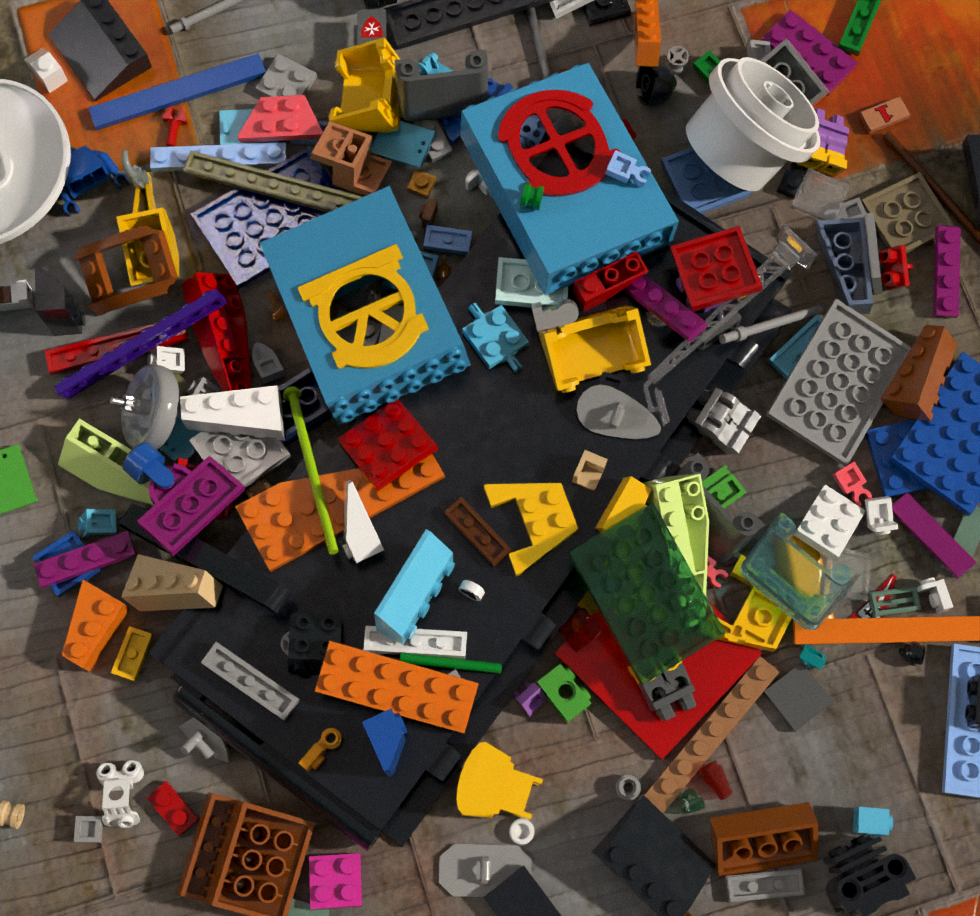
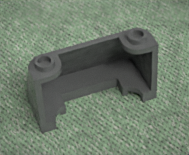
[395,50,488,122]
[675,453,765,564]

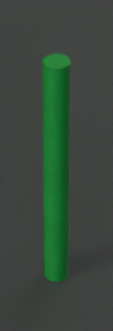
[400,653,502,674]

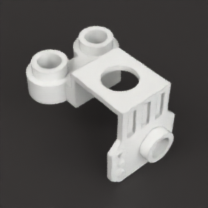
[96,760,144,828]

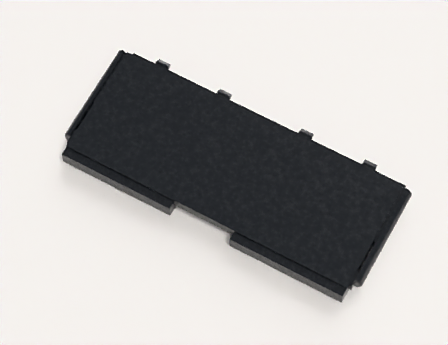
[149,144,792,851]

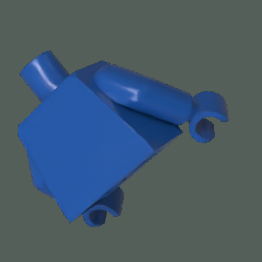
[59,146,129,216]

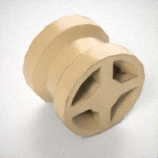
[0,800,25,829]

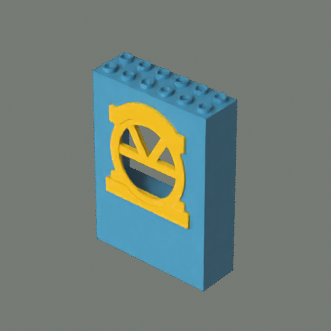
[260,186,471,424]

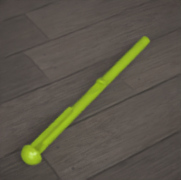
[283,386,339,555]

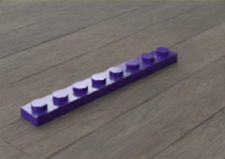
[54,289,227,399]

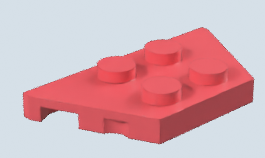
[238,95,323,143]

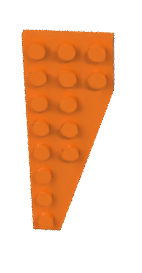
[235,454,445,572]

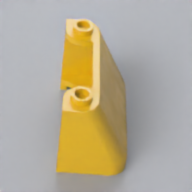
[328,37,400,133]
[538,306,651,393]

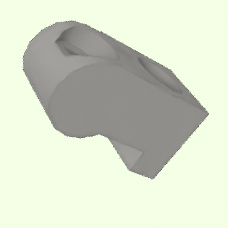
[531,299,579,332]

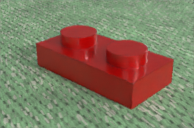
[147,781,200,837]

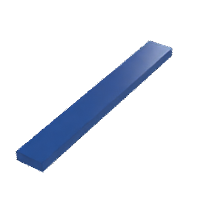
[89,53,266,130]

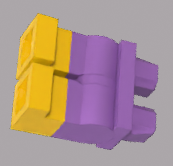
[797,108,849,177]

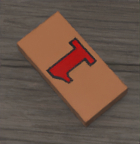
[859,97,910,134]

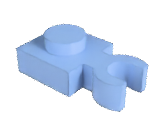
[605,150,651,187]

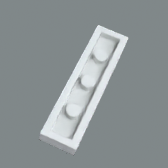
[363,626,467,659]

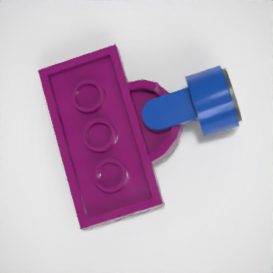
[123,443,245,556]

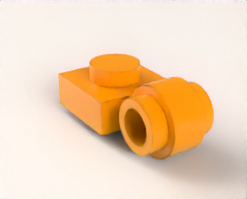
[299,728,342,772]

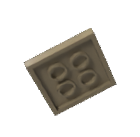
[861,172,954,254]

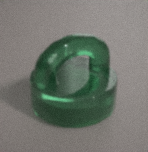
[679,788,705,814]

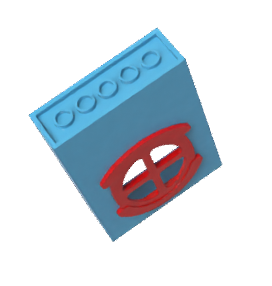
[460,63,679,295]

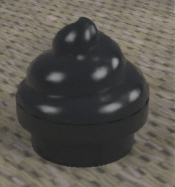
[899,641,926,666]

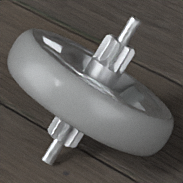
[110,364,181,450]

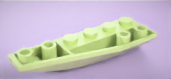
[58,418,154,506]
[644,473,709,628]

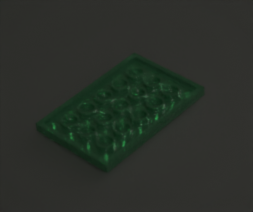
[567,502,726,685]

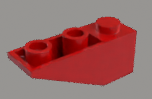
[572,251,649,312]

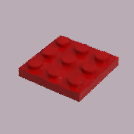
[670,226,763,311]
[337,399,438,491]

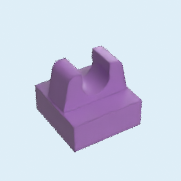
[514,682,548,716]

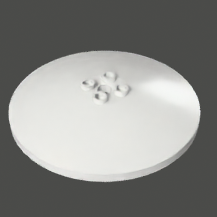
[0,79,71,244]

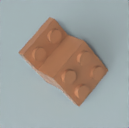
[311,121,392,196]

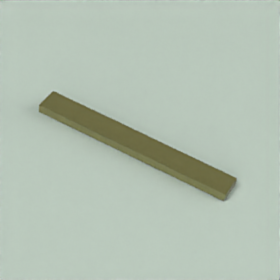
[183,150,362,212]

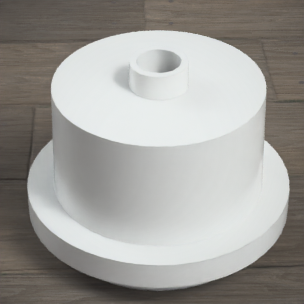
[686,57,820,191]

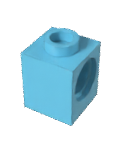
[852,807,893,836]

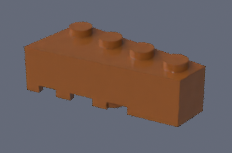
[881,325,957,421]

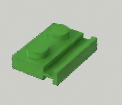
[702,465,747,509]

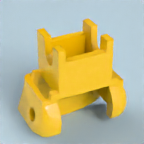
[456,742,543,820]

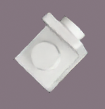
[465,169,493,198]
[147,346,185,374]
[917,577,953,614]

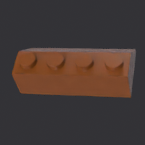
[710,802,818,877]

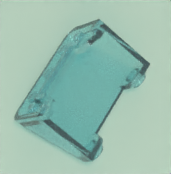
[740,512,860,630]

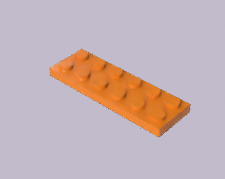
[315,640,479,733]

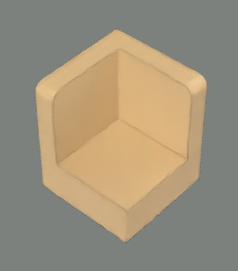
[572,450,608,491]

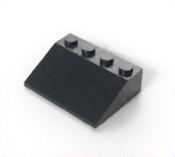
[48,0,152,101]
[592,794,716,916]

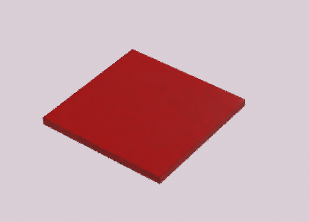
[554,551,762,760]

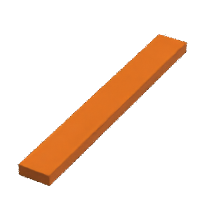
[793,616,980,644]

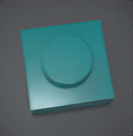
[799,644,827,670]

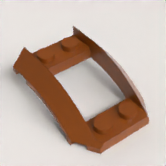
[72,225,178,316]

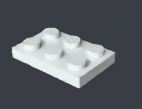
[794,485,866,562]

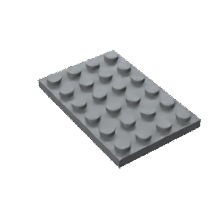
[766,299,912,466]

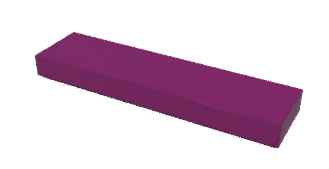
[892,492,976,580]

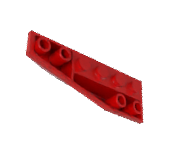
[181,272,251,392]

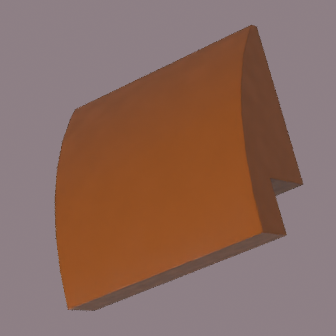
[176,792,315,916]

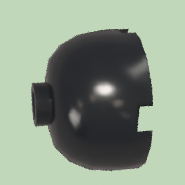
[636,61,677,106]

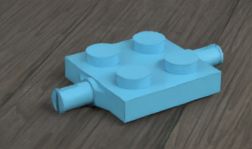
[462,303,529,372]

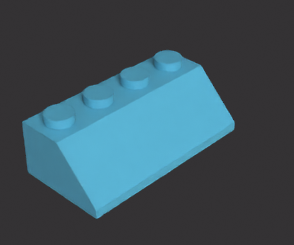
[374,529,455,645]

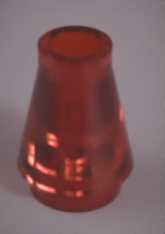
[699,760,733,800]

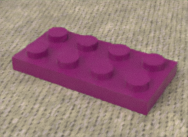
[761,9,858,95]

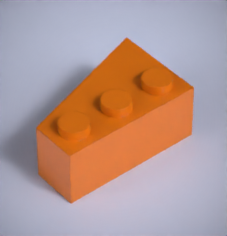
[62,580,130,672]

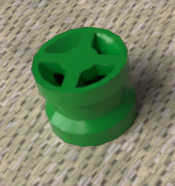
[520,183,544,211]

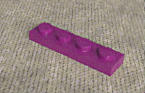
[933,225,961,318]
[624,275,707,342]
[33,531,137,588]

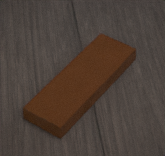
[443,496,512,568]

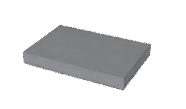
[864,212,883,295]

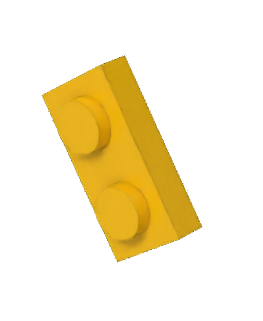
[111,626,154,682]

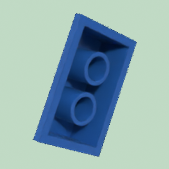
[362,708,408,777]

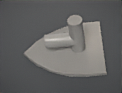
[178,713,230,763]

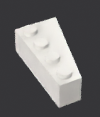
[180,385,285,441]

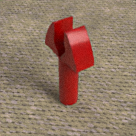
[162,105,188,147]

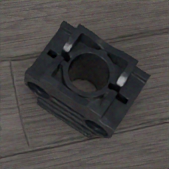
[823,834,916,916]

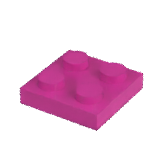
[309,853,362,910]

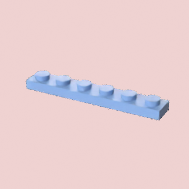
[150,143,287,172]

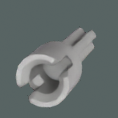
[553,113,595,156]

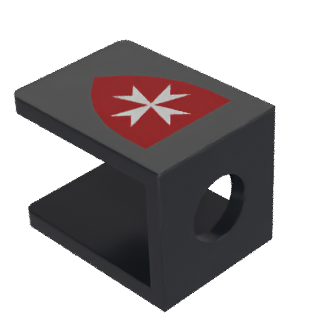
[357,9,388,45]

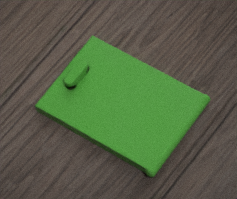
[0,444,38,514]

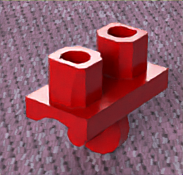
[878,245,913,290]

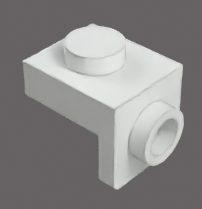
[865,496,898,535]

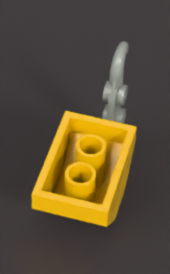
[116,150,179,287]

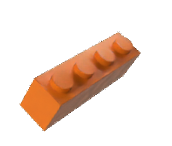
[633,0,661,67]

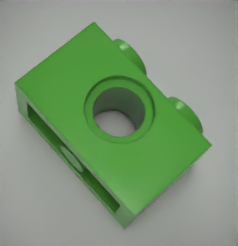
[536,664,591,724]

